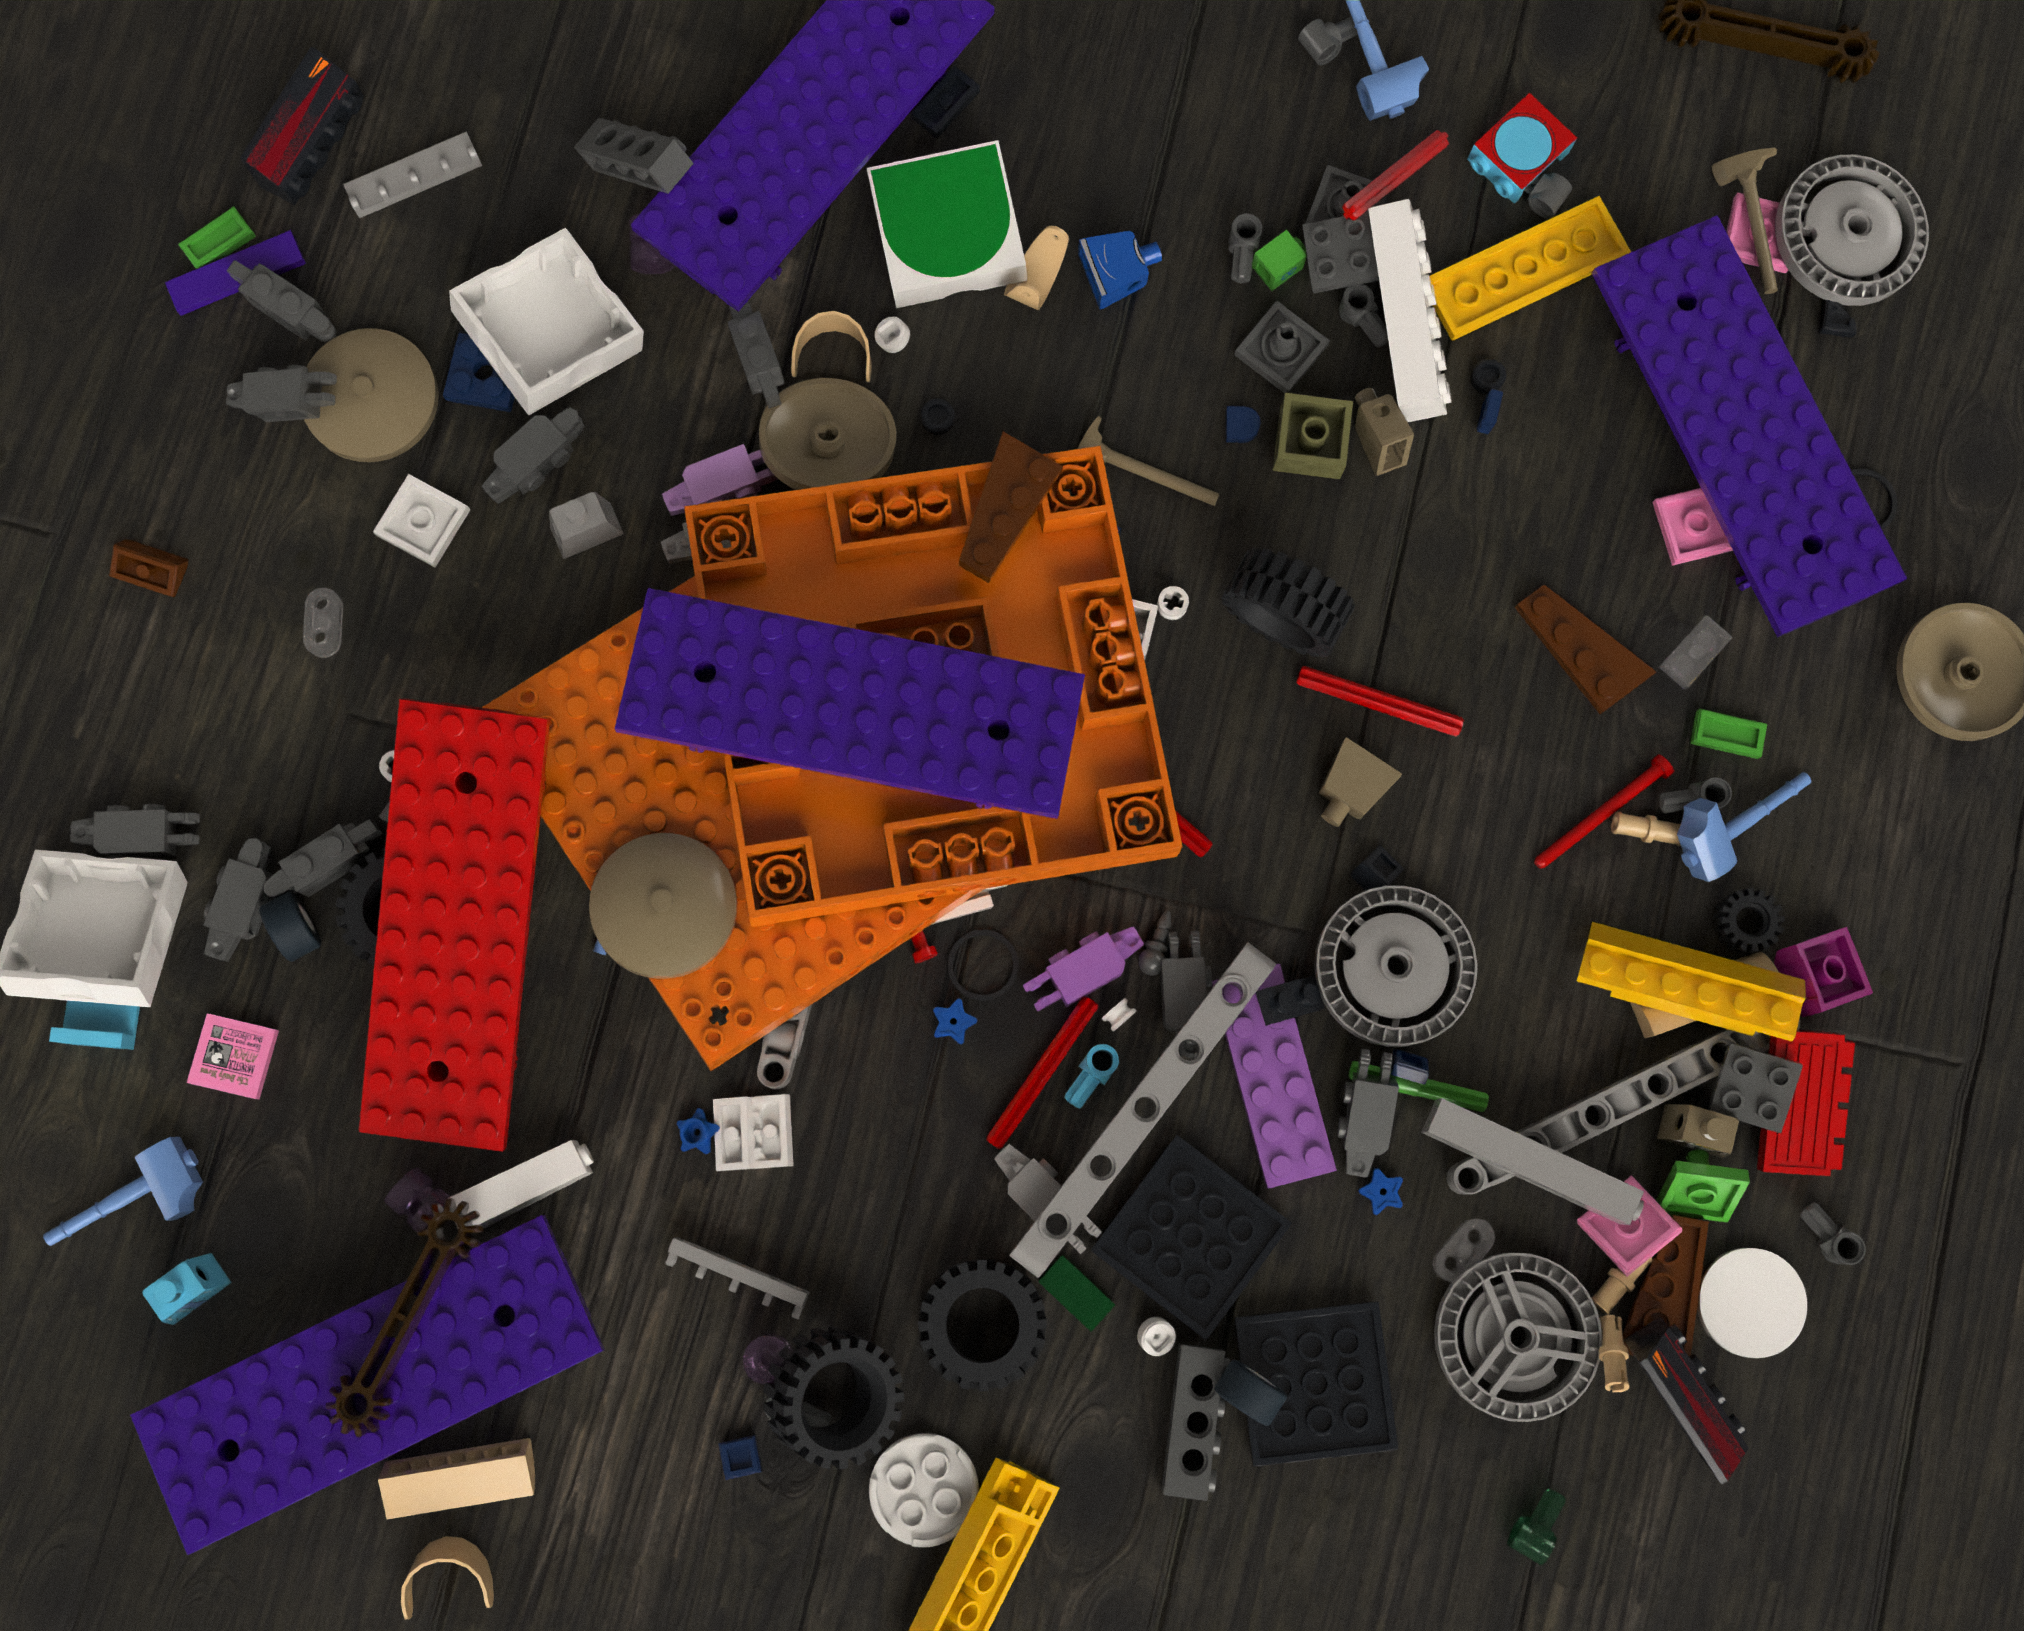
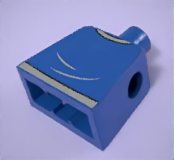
[1078,231,1162,310]

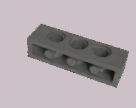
[574,118,694,194]
[1161,1343,1230,1501]

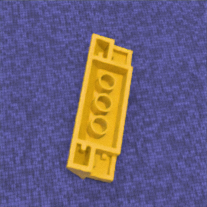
[1577,922,1806,1041]
[908,1457,1060,1631]

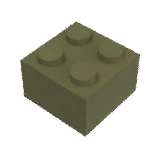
[1273,393,1353,479]

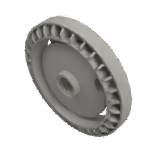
[1775,155,1929,306]
[1314,886,1478,1047]
[1434,1252,1602,1422]

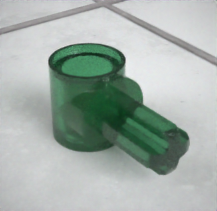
[1507,1488,1566,1565]

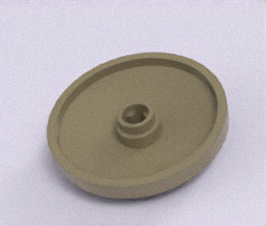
[304,328,439,462]
[759,378,896,490]
[1896,603,2024,741]
[589,833,737,979]

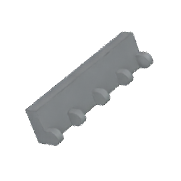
[343,131,482,218]
[666,1237,810,1319]

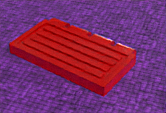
[1757,1030,1855,1176]

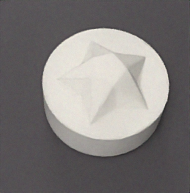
[875,317,910,353]
[1137,1317,1176,1356]

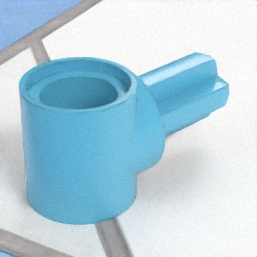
[1064,1044,1119,1109]

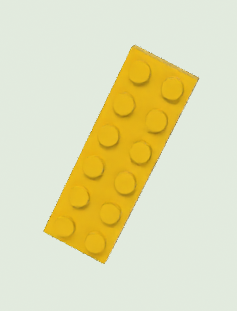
[1430,196,1631,341]

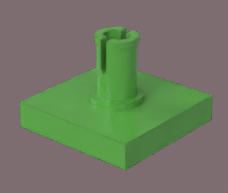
[1656,1150,1750,1223]

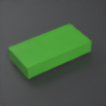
[178,207,256,269]
[1690,709,1767,759]

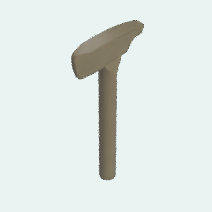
[1712,148,1778,294]
[1077,416,1219,506]

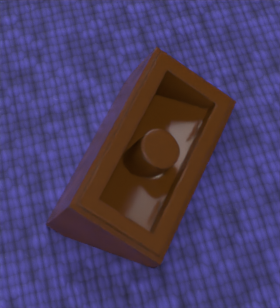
[109,539,189,597]

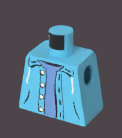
[142,1253,232,1325]

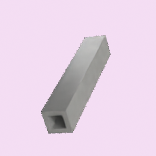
[1421,1098,1644,1225]

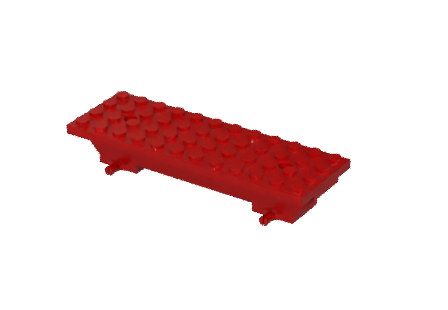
[359,698,551,1152]

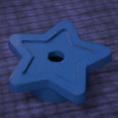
[933,998,978,1044]
[677,1108,720,1154]
[1358,1168,1403,1215]

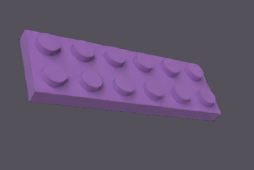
[1212,964,1337,1189]

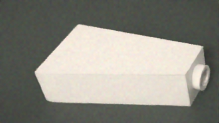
[450,1140,594,1233]

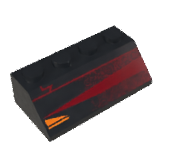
[240,47,364,205]
[1623,1317,1749,1485]

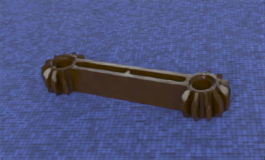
[1658,0,1880,83]
[325,1198,484,1437]

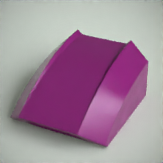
[1774,927,1873,1017]

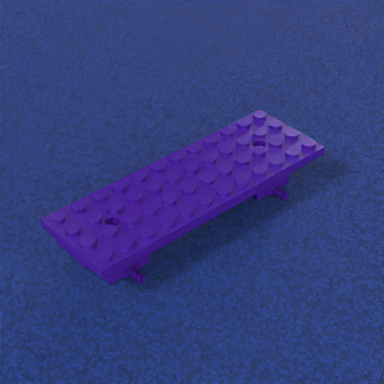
[631,0,995,312]
[1592,215,1907,638]
[615,588,1085,819]
[130,1215,605,1555]

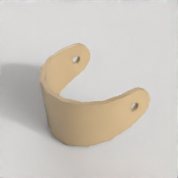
[1004,226,1069,310]
[791,311,872,382]
[401,1536,494,1620]

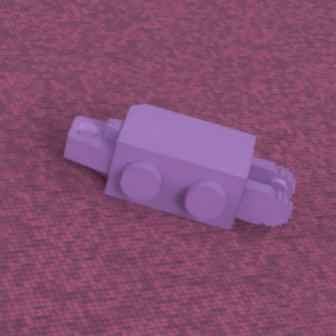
[1023,927,1144,1011]

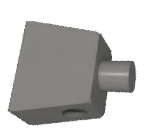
[549,492,624,559]

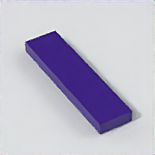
[165,230,306,316]

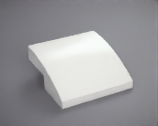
[713,1094,793,1171]

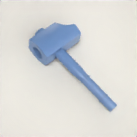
[1345,0,1429,121]
[1677,772,1811,882]
[43,1137,203,1246]

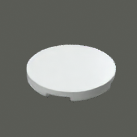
[1697,1248,1807,1358]
[869,1433,979,1547]

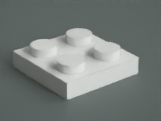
[373,474,470,567]

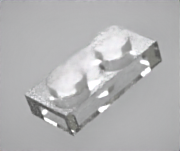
[1659,615,1733,690]

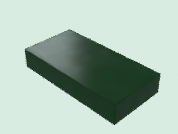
[1038,1255,1115,1332]

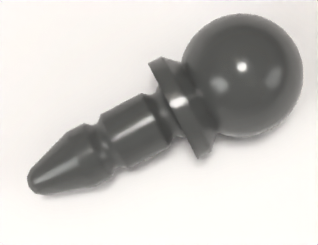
[1138,911,1171,976]

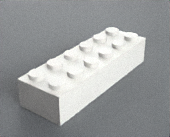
[1368,199,1452,422]

